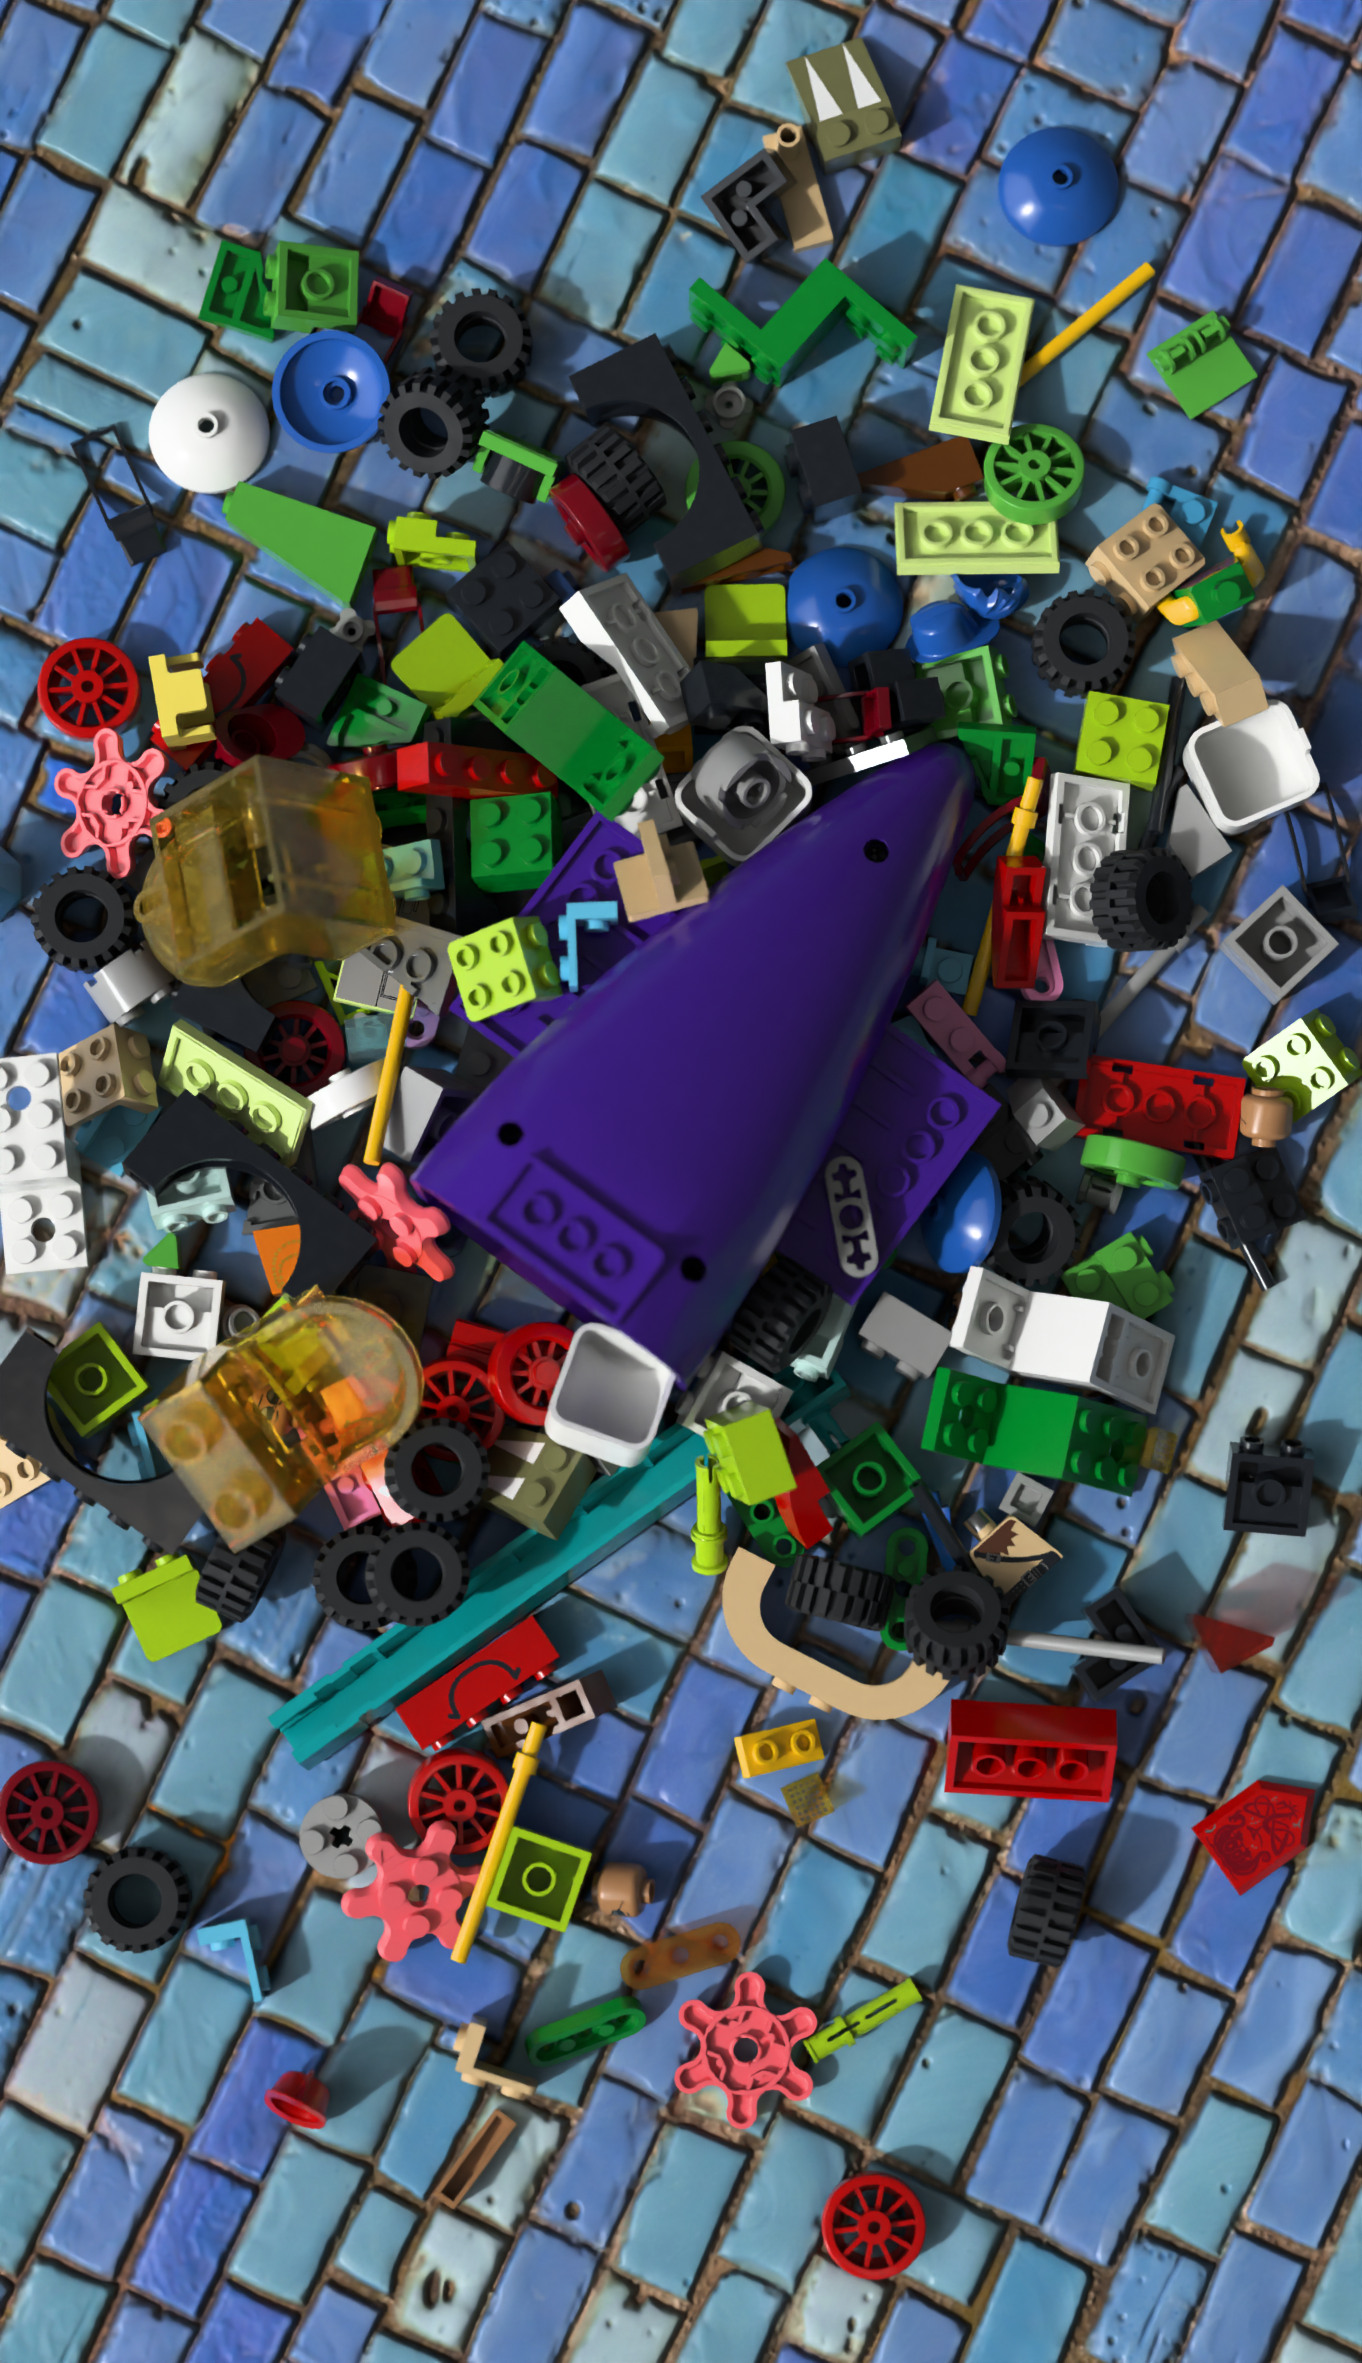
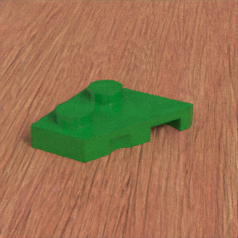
[198,240,275,343]
[326,673,432,748]
[957,721,1036,805]

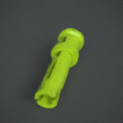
[691,1454,728,1575]

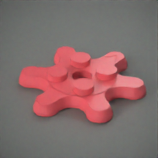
[54,728,176,879]
[339,1162,456,1282]
[341,1820,483,1962]
[674,1971,817,2129]

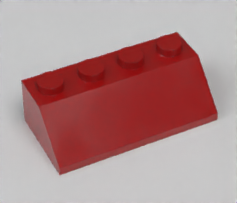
[944,1699,1117,1803]

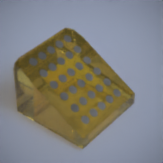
[1139,1427,1177,1474]
[780,1772,835,1828]

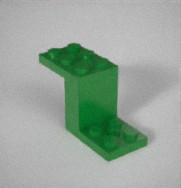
[689,258,918,389]
[472,640,665,822]
[921,1367,1148,1497]

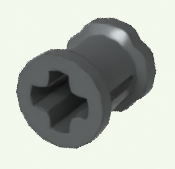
[1075,1169,1124,1216]

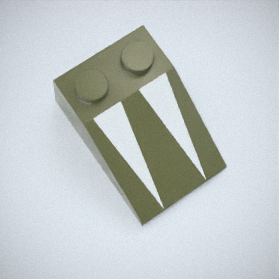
[785,37,902,175]
[478,1425,598,1541]

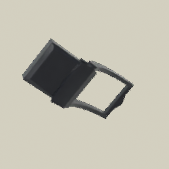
[70,424,168,567]
[1283,782,1358,924]

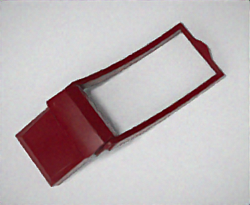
[348,276,414,366]
[372,565,425,700]
[779,687,892,755]
[952,757,1052,881]

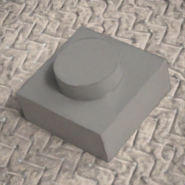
[998,1472,1054,1528]

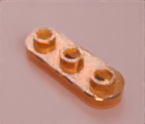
[620,1921,741,1990]

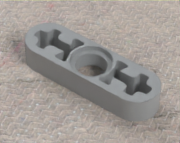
[824,1156,878,1278]

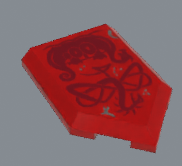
[1191,1780,1316,1896]

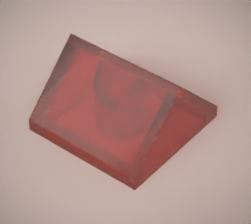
[1184,1613,1275,1674]

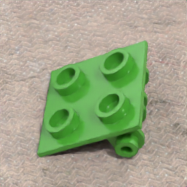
[1146,310,1258,420]

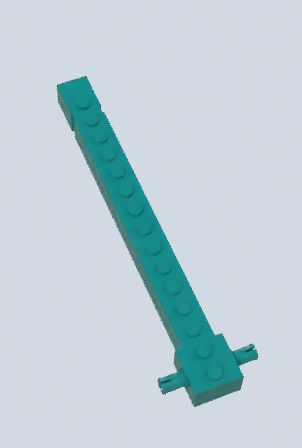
[267,1356,851,1771]

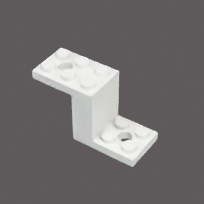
[0,1053,90,1276]
[949,1266,1175,1414]

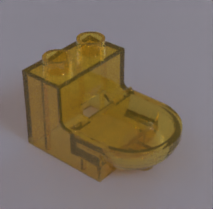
[134,755,397,988]
[137,1285,423,1554]

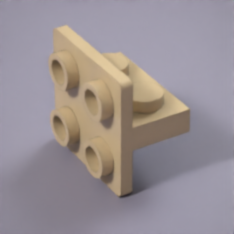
[613,819,710,922]

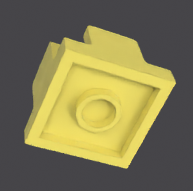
[148,652,217,752]

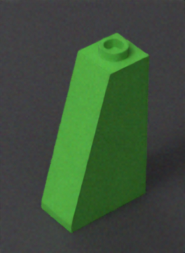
[222,481,379,609]

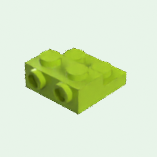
[387,512,480,573]

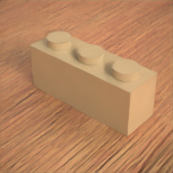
[1171,620,1269,728]

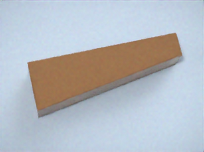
[432,2108,516,2210]

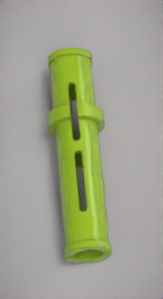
[803,1977,923,2064]

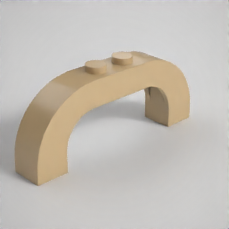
[722,1547,952,1720]

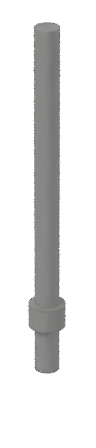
[1050,904,1209,1087]
[935,1618,1166,1665]

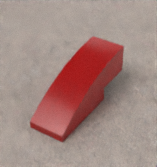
[991,856,1046,989]
[774,1417,834,1549]

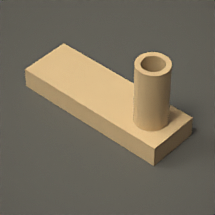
[762,123,834,254]

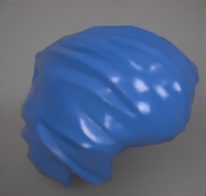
[950,574,1030,620]

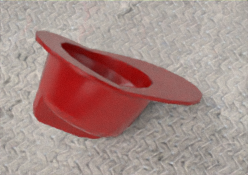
[264,2069,330,2129]

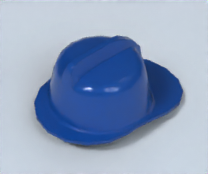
[906,600,1000,663]

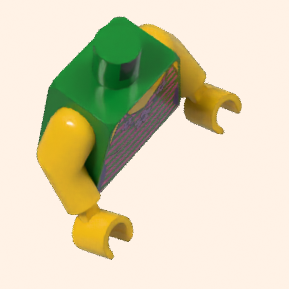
[1155,520,1265,628]

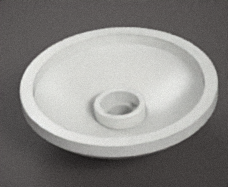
[149,374,270,494]

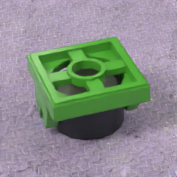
[472,429,567,504]

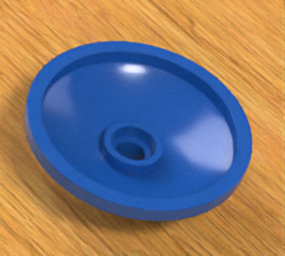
[998,127,1118,247]
[272,330,392,454]
[785,547,903,668]
[920,1150,1002,1274]

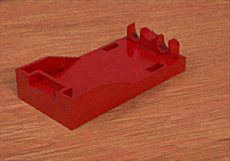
[1073,1055,1246,1161]

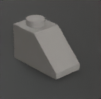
[1166,784,1232,882]
[1006,1078,1085,1152]

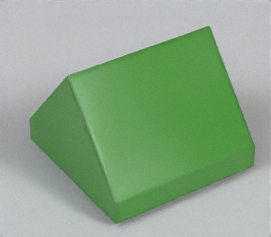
[709,343,751,386]
[143,1232,183,1270]

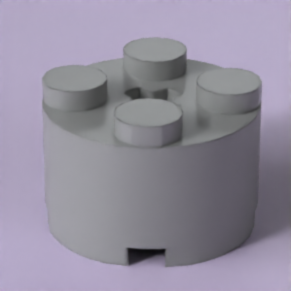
[691,730,791,830]
[83,938,179,1028]
[299,1793,385,1879]

